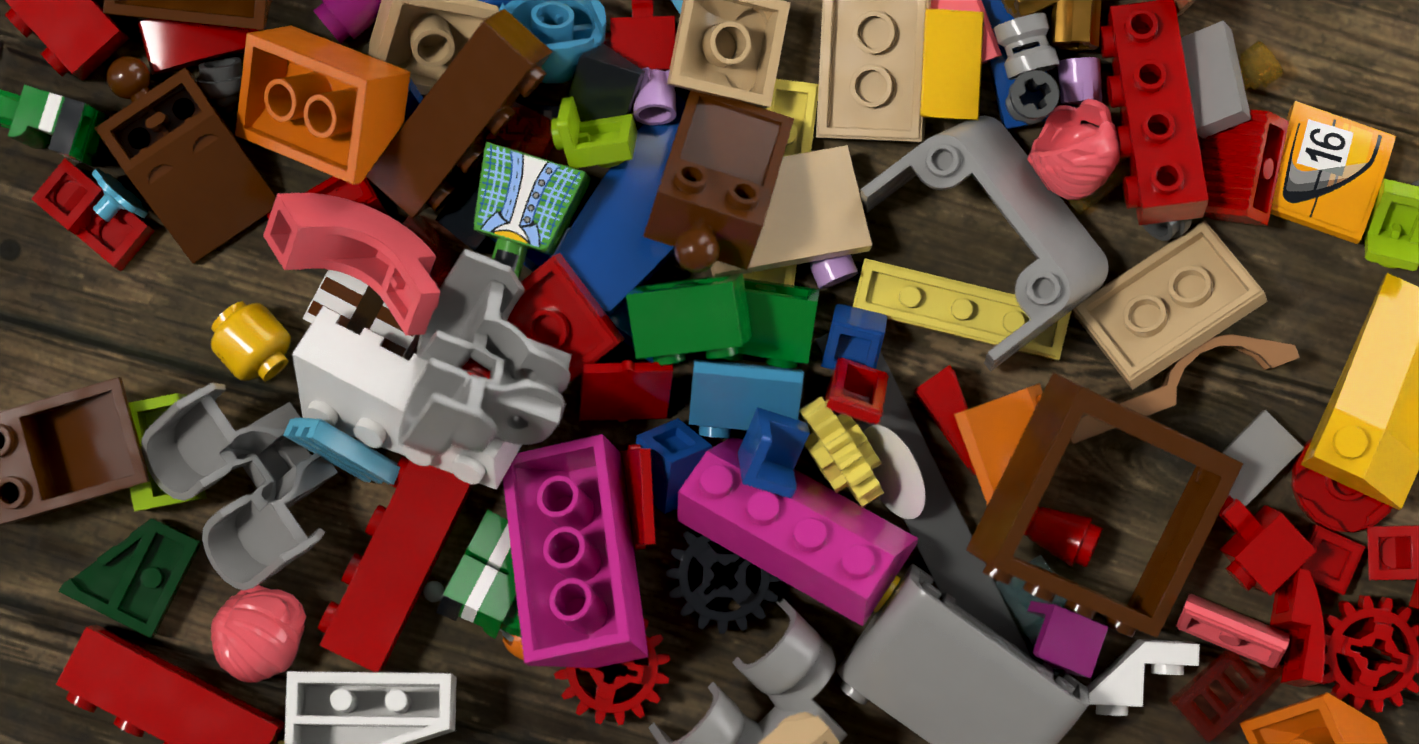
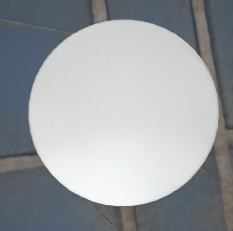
[863,425,925,519]

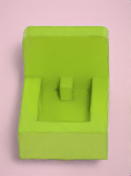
[551,96,638,169]
[1365,179,1419,271]

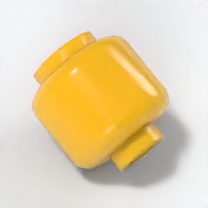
[211,301,291,381]

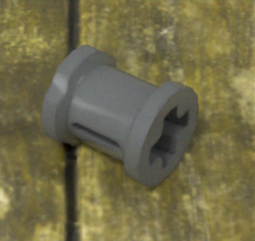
[1005,70,1059,125]

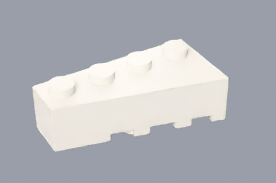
[293,306,522,490]

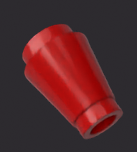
[1024,506,1103,568]

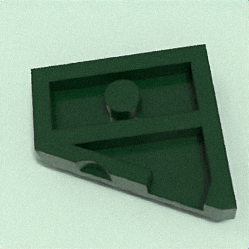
[58,518,202,638]

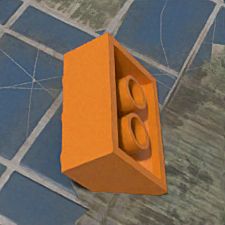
[235,25,411,185]

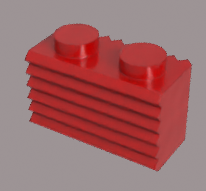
[1200,109,1289,226]

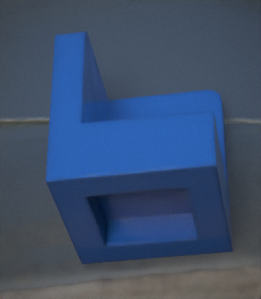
[738,407,810,498]
[636,418,712,514]

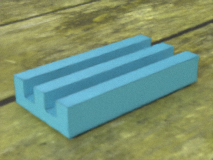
[283,417,401,485]

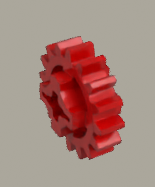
[1322,595,1419,713]
[554,618,671,725]

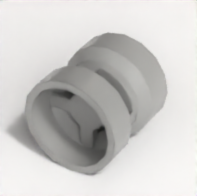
[993,12,1060,80]

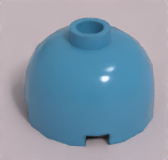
[499,0,606,84]

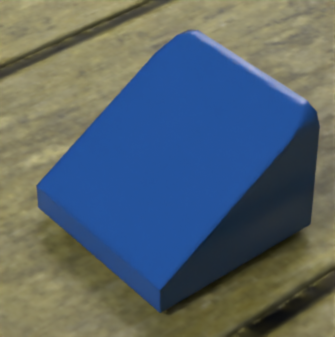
[821,304,887,370]

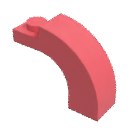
[263,193,441,336]

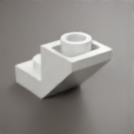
[1087,639,1200,716]

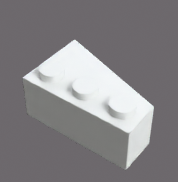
[285,671,457,744]

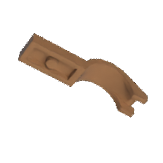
[1068,334,1300,445]

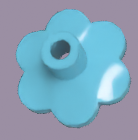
[92,168,148,222]

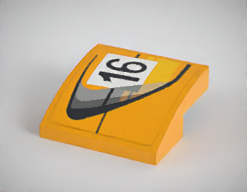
[1270,101,1396,244]

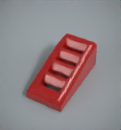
[825,357,889,425]
[914,364,976,476]

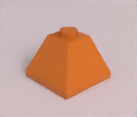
[954,383,1043,506]
[1239,693,1388,744]

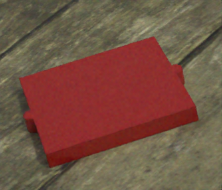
[579,360,673,422]
[620,444,655,550]

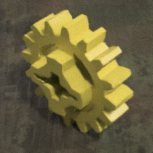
[799,396,884,507]

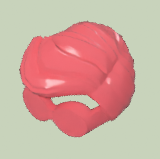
[1027,99,1120,200]
[211,585,306,683]

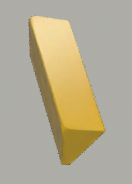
[920,9,984,120]

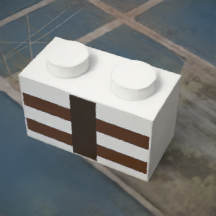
[302,270,420,360]

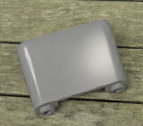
[837,563,1089,744]

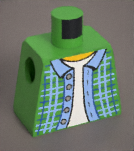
[474,142,591,279]

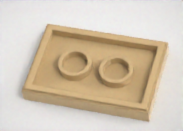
[816,0,931,142]
[711,145,872,277]
[1073,220,1267,390]

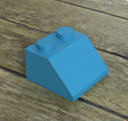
[689,359,804,438]

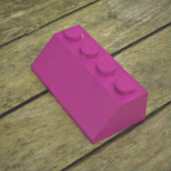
[503,434,648,668]
[677,435,919,626]

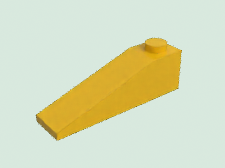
[1301,273,1419,510]

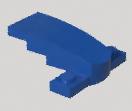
[489,93,687,362]

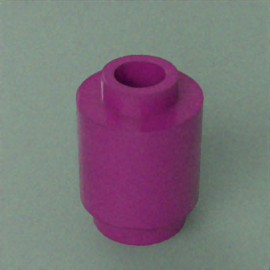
[313,0,381,44]

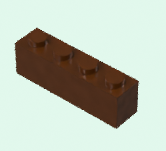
[366,8,553,218]

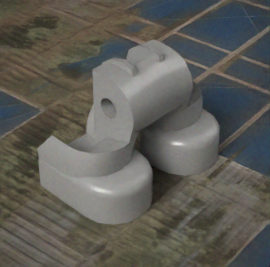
[398,249,571,456]
[141,382,338,590]
[648,595,848,744]

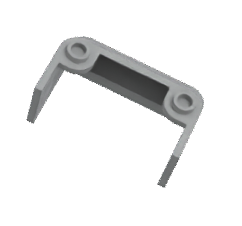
[861,116,1108,372]

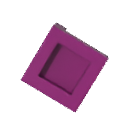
[1027,601,1108,678]

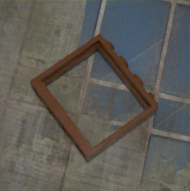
[966,372,1244,638]

